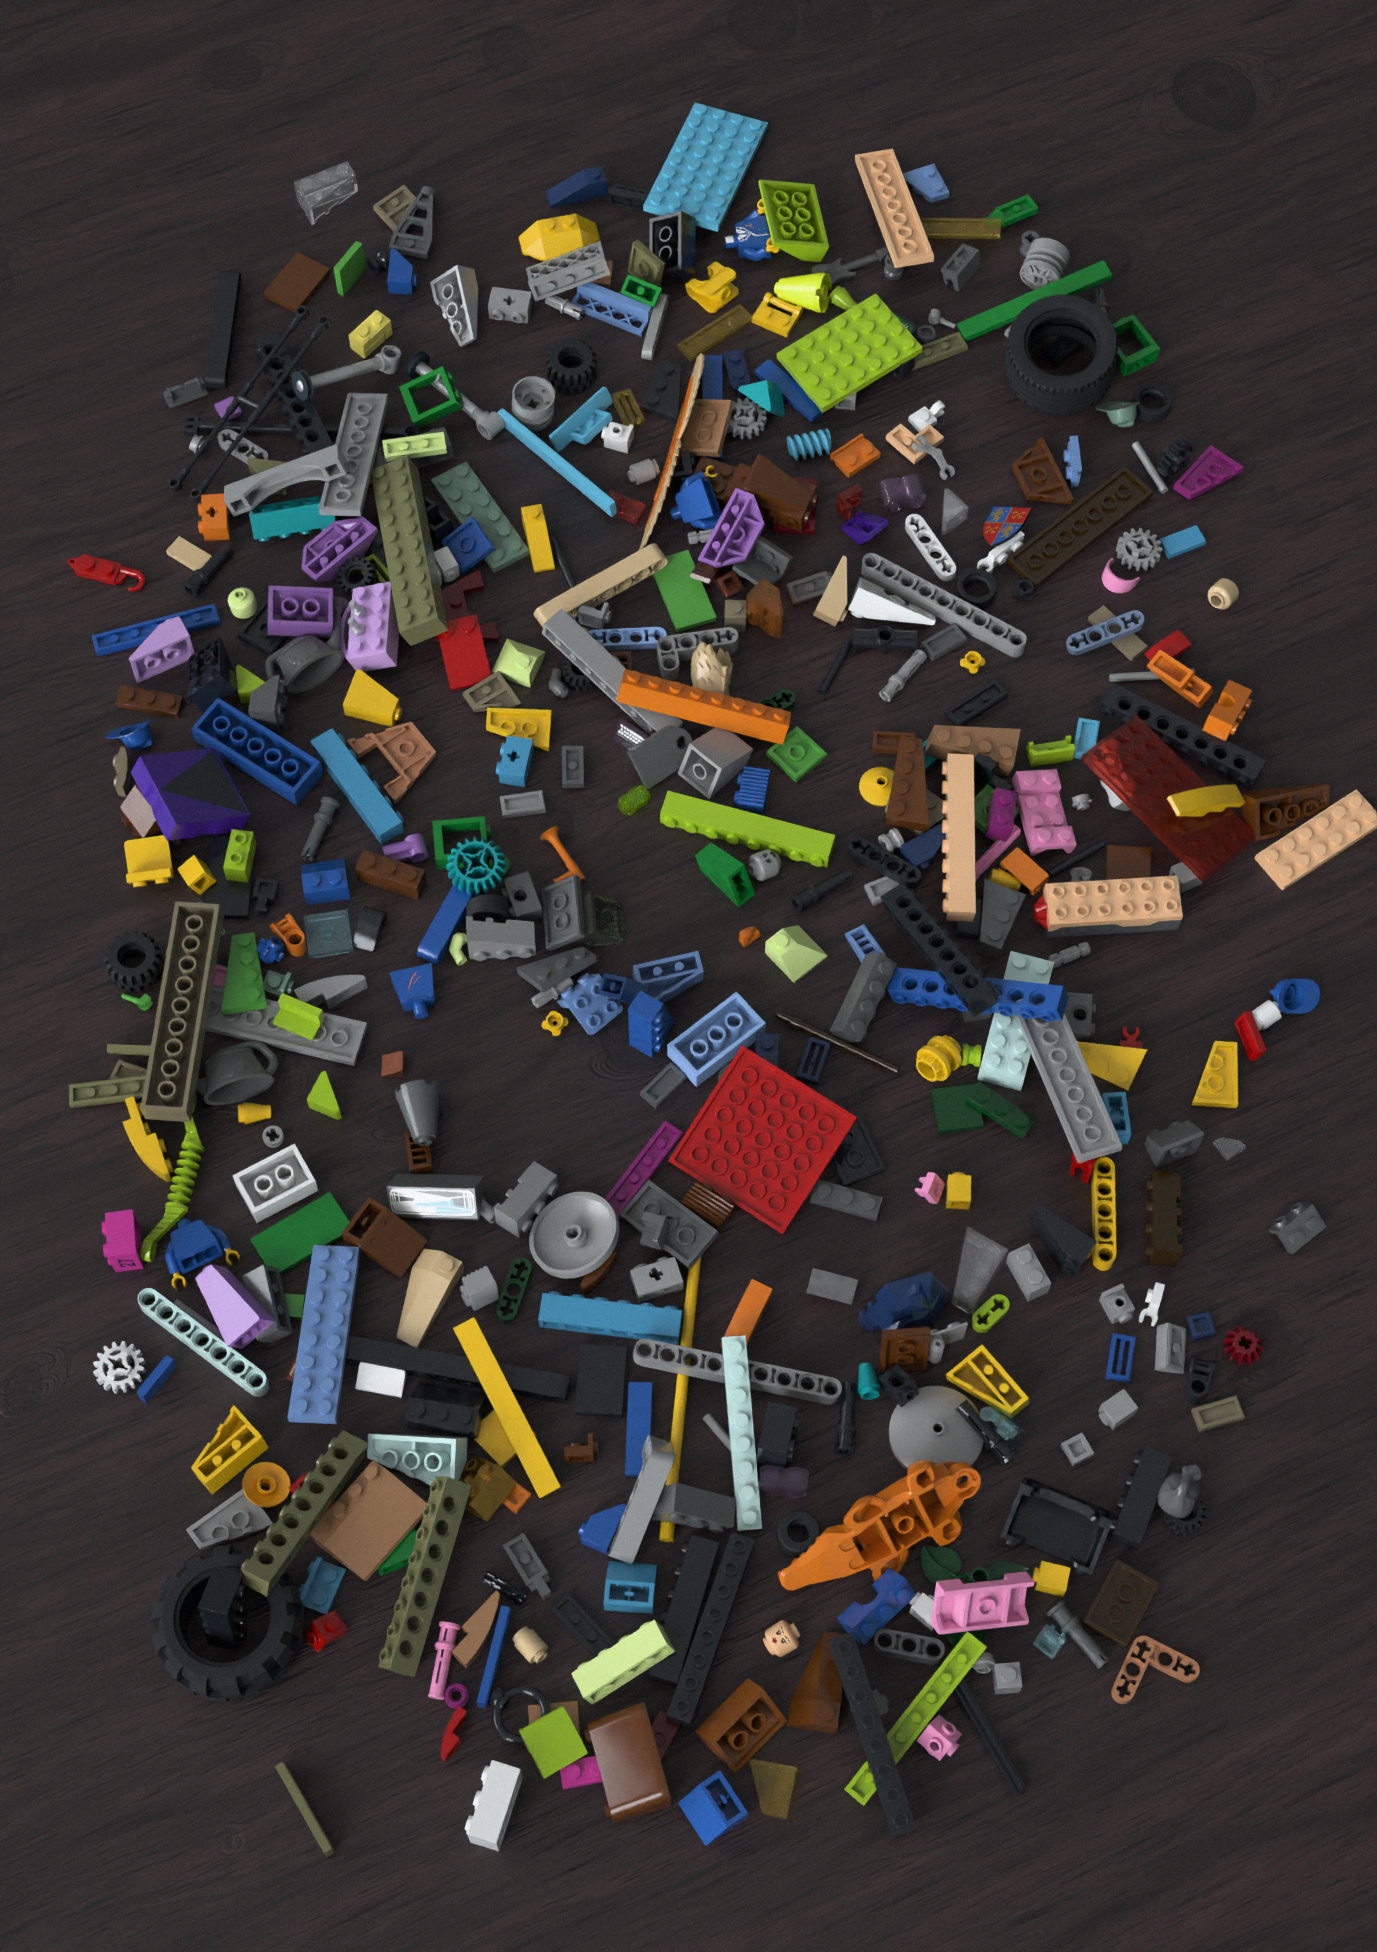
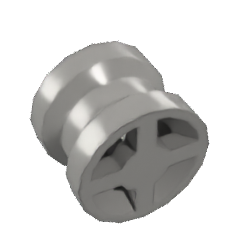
[878,828,905,854]

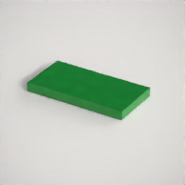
[250,1192,350,1275]

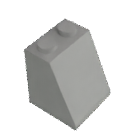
[678,727,753,800]

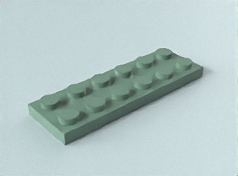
[431,462,530,573]

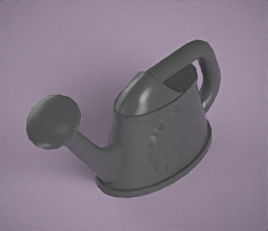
[265,597,349,694]
[196,1040,279,1105]

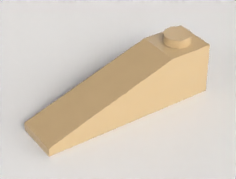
[396,1249,464,1348]

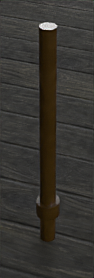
[775,1009,900,1074]

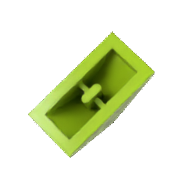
[236,664,265,704]
[307,1071,342,1120]

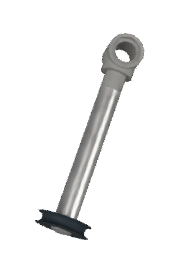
[292,345,401,401]
[405,351,506,440]

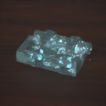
[980,1406,1023,1440]

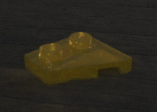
[749,1759,798,1820]

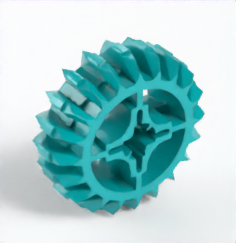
[446,836,506,895]

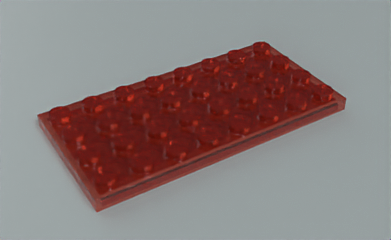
[1080,715,1256,883]

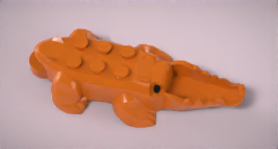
[778,1459,981,1591]

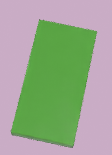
[653,550,716,633]

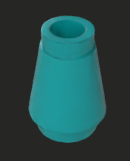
[858,1363,881,1400]

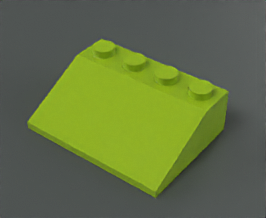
[758,180,829,262]

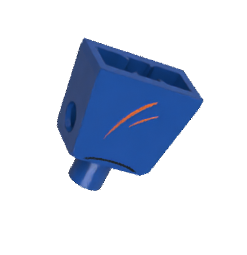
[390,963,435,1019]

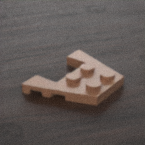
[347,721,437,804]

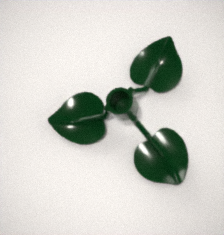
[921,1545,1032,1648]

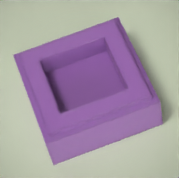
[214,396,242,422]

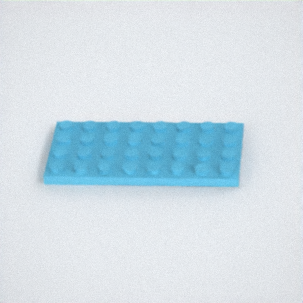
[643,103,768,232]

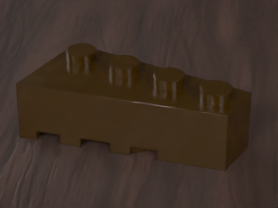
[1144,1170,1183,1267]

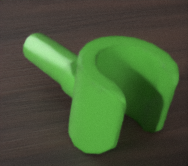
[121,993,154,1011]

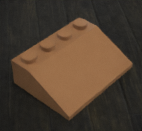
[310,1460,427,1581]

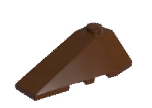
[1241,783,1330,841]
[787,1631,844,1734]

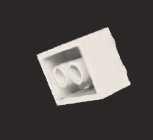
[233,1143,318,1223]
[465,1760,523,1851]

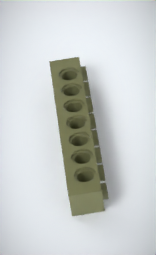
[240,1430,368,1596]
[378,1476,472,1677]

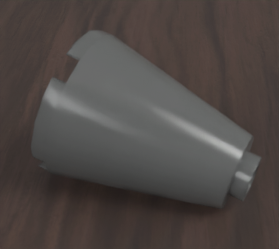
[395,1080,441,1146]

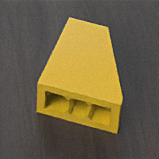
[343,669,402,727]

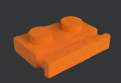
[830,433,880,478]

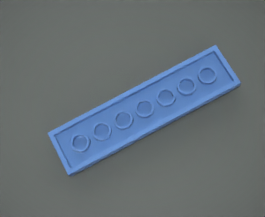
[288,1245,361,1424]

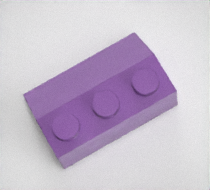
[267,586,333,638]

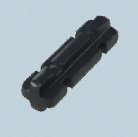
[482,1571,528,1605]

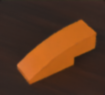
[1147,650,1213,709]
[720,1279,773,1348]

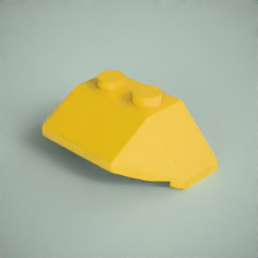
[519,214,600,261]

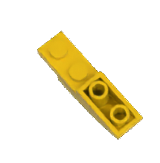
[123,1096,174,1182]

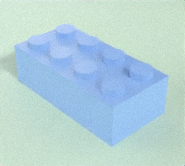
[667,992,766,1087]

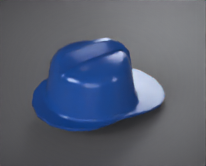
[105,720,153,750]
[1270,978,1320,1014]

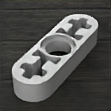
[218,429,269,464]

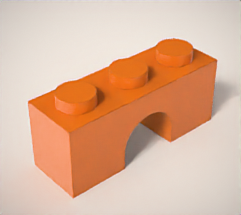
[1202,680,1252,741]

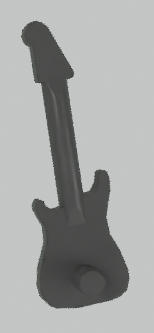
[812,245,889,286]

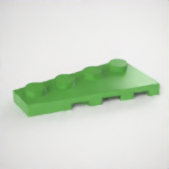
[221,932,267,1015]

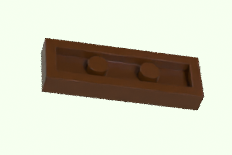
[115,685,184,718]

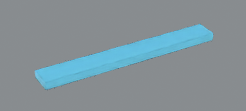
[497,408,617,517]

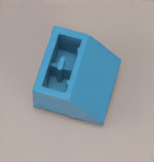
[604,1561,657,1614]

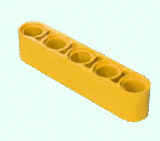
[1091,1157,1117,1271]

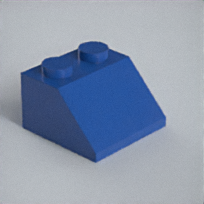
[301,858,350,905]

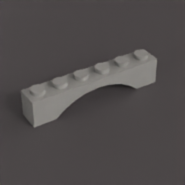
[224,444,347,516]

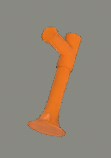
[540,826,586,884]

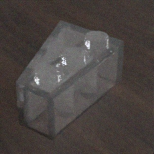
[294,161,358,225]
[951,1227,1008,1315]

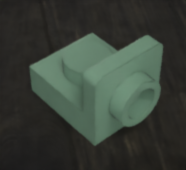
[263,970,296,998]

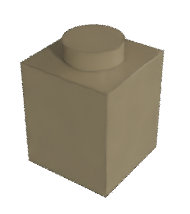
[724,600,746,632]

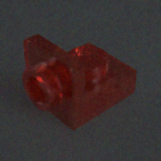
[835,484,862,520]

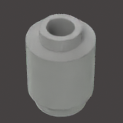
[628,459,660,485]

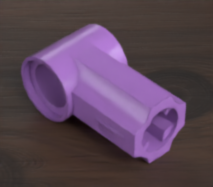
[382,834,429,862]

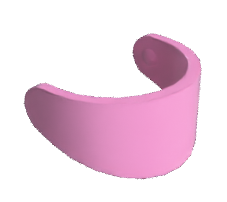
[1102,558,1141,593]

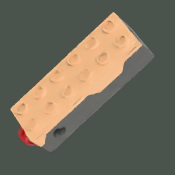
[1033,876,1183,938]

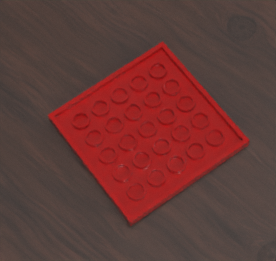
[668,1046,858,1235]

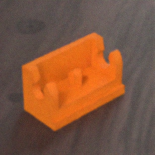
[1000,847,1049,896]

